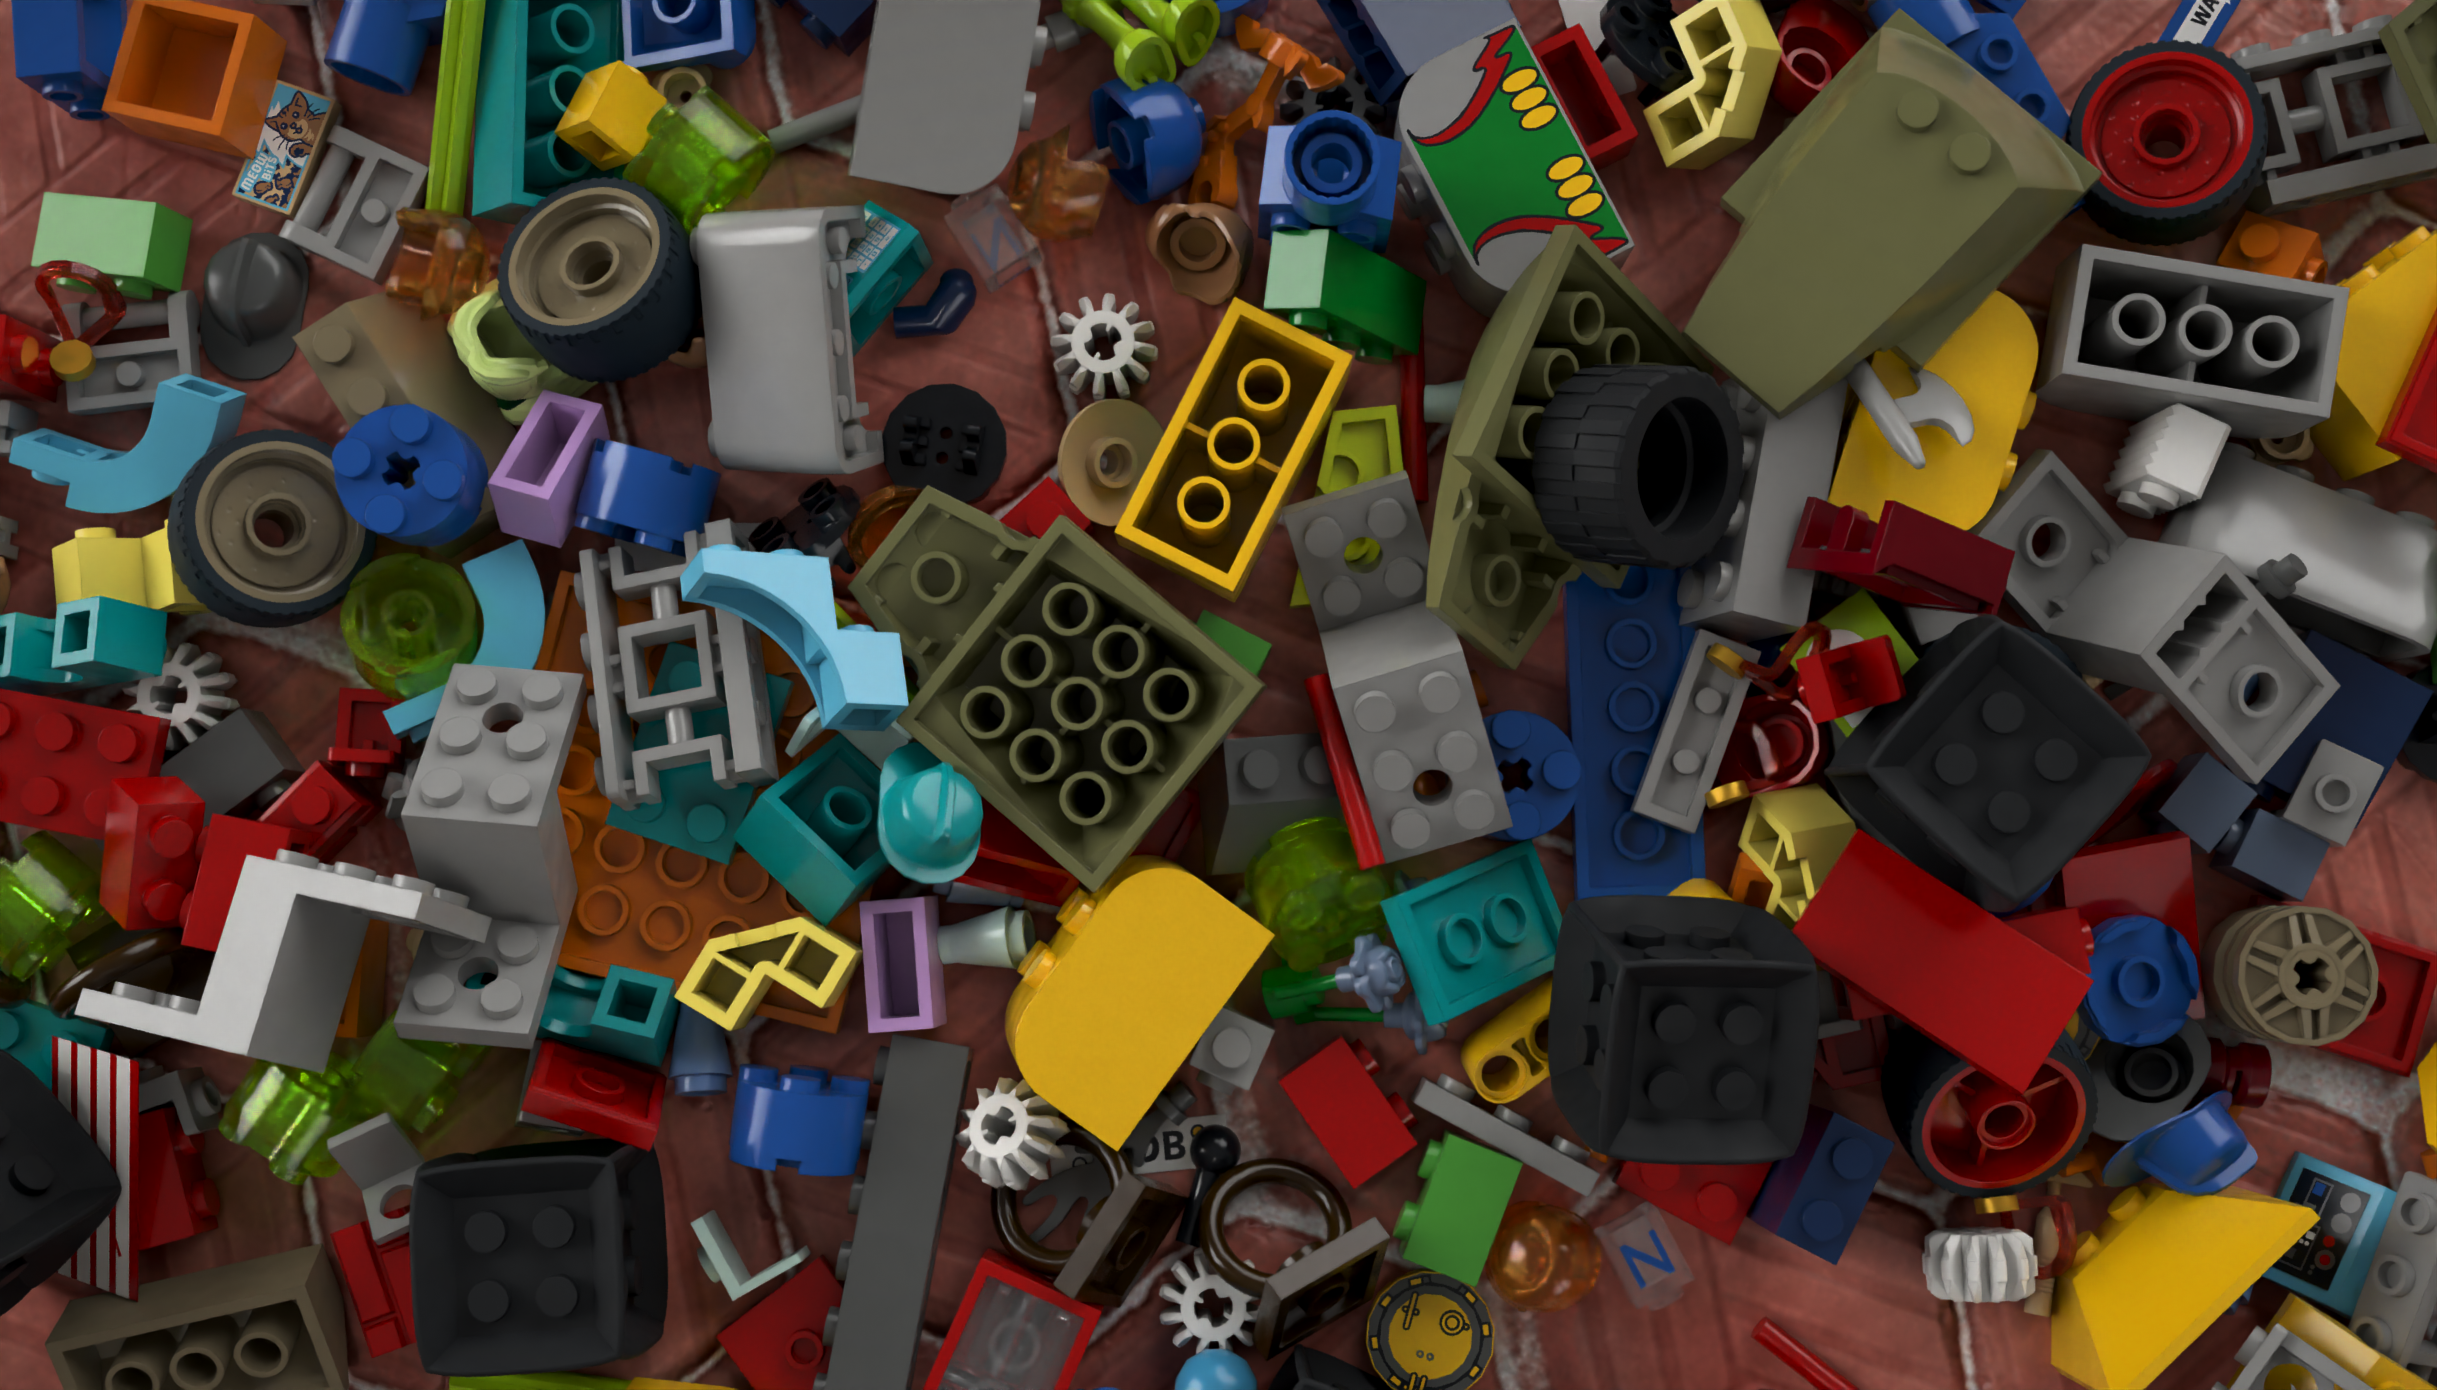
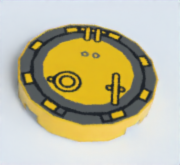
[1365,1268,1495,1390]

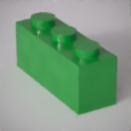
[1263,229,1427,365]

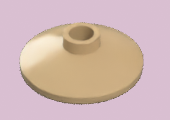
[1057,399,1164,526]

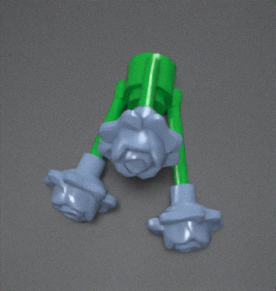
[1261,870,1449,1055]

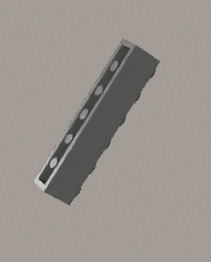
[812,1034,975,1390]

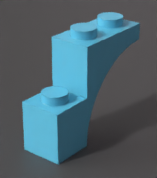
[680,544,909,731]

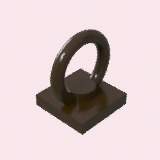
[49,920,216,1059]
[990,1119,1188,1308]
[1198,1158,1390,1361]

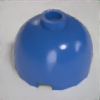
[1089,77,1206,205]

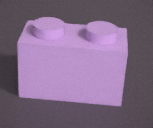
[487,389,611,548]
[859,895,947,1033]

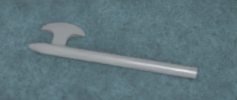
[1845,358,1975,469]

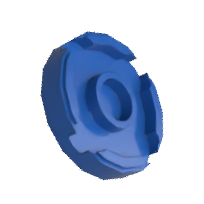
[2076,914,2200,1047]

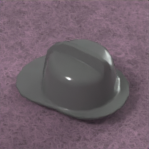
[200,233,309,380]
[2086,1013,2212,1142]

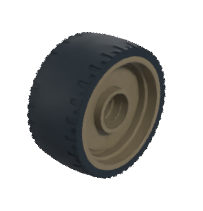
[497,177,703,383]
[167,429,378,628]

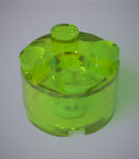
[623,86,775,236]
[340,553,480,702]
[1244,817,1393,972]
[0,830,106,982]
[343,1009,494,1133]
[218,1051,384,1185]

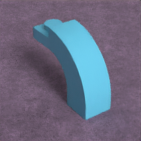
[8,373,247,513]
[383,539,545,744]

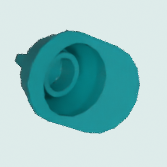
[877,742,984,884]

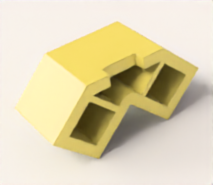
[1643,0,1782,170]
[52,519,213,616]
[1738,783,1856,971]
[674,917,863,1031]

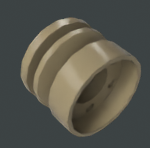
[2200,905,2379,1046]

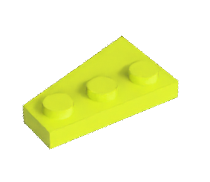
[1289,405,1403,609]

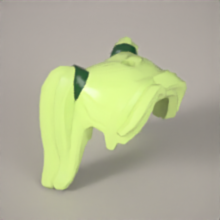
[447,278,598,425]

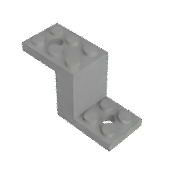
[1967,449,2341,785]
[1281,470,1513,864]
[393,663,587,1049]
[74,849,492,1074]

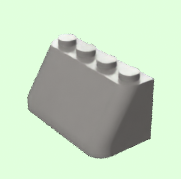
[2158,442,2437,663]

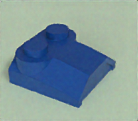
[621,0,756,72]

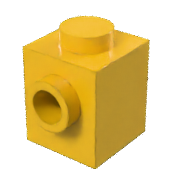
[554,60,668,171]

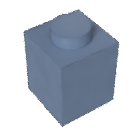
[2137,752,2257,854]
[2208,808,2330,902]

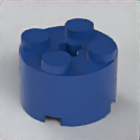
[332,404,488,547]
[574,438,721,558]
[1445,710,1582,842]
[728,1064,870,1176]

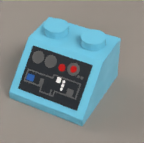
[2261,1151,2397,1320]

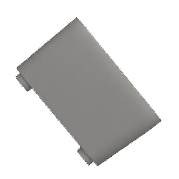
[690,205,884,475]

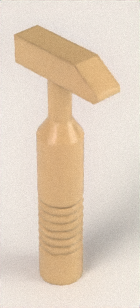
[2024,1172,2093,1317]

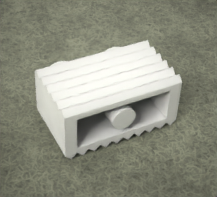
[2103,403,2232,519]

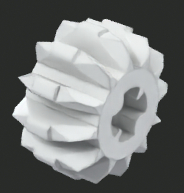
[1050,293,1158,402]
[121,642,240,751]
[954,1077,1071,1191]
[1922,1226,2038,1303]
[1159,1248,1260,1354]

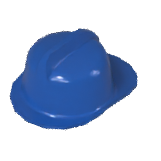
[2102,1090,2258,1196]

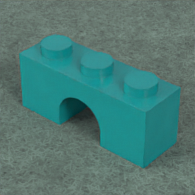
[0,596,167,696]
[465,964,680,1067]

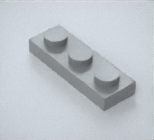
[1630,629,1761,834]
[1410,1073,1600,1197]

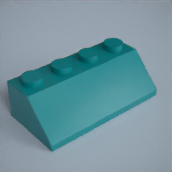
[472,0,625,225]

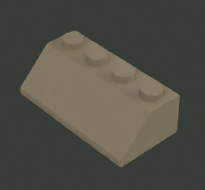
[292,282,518,559]
[45,1243,349,1390]

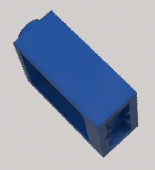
[11,0,128,121]

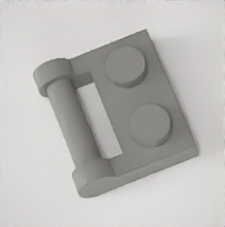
[278,124,429,286]
[60,290,201,416]

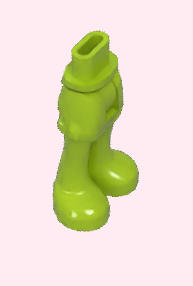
[1059,0,1220,91]

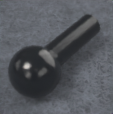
[1175,1124,1241,1248]

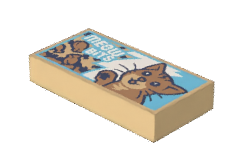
[232,79,342,219]

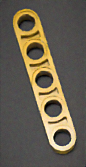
[1461,878,1735,1104]

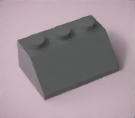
[1197,733,1385,876]

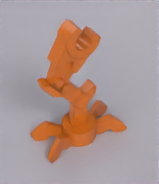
[1188,14,1345,210]

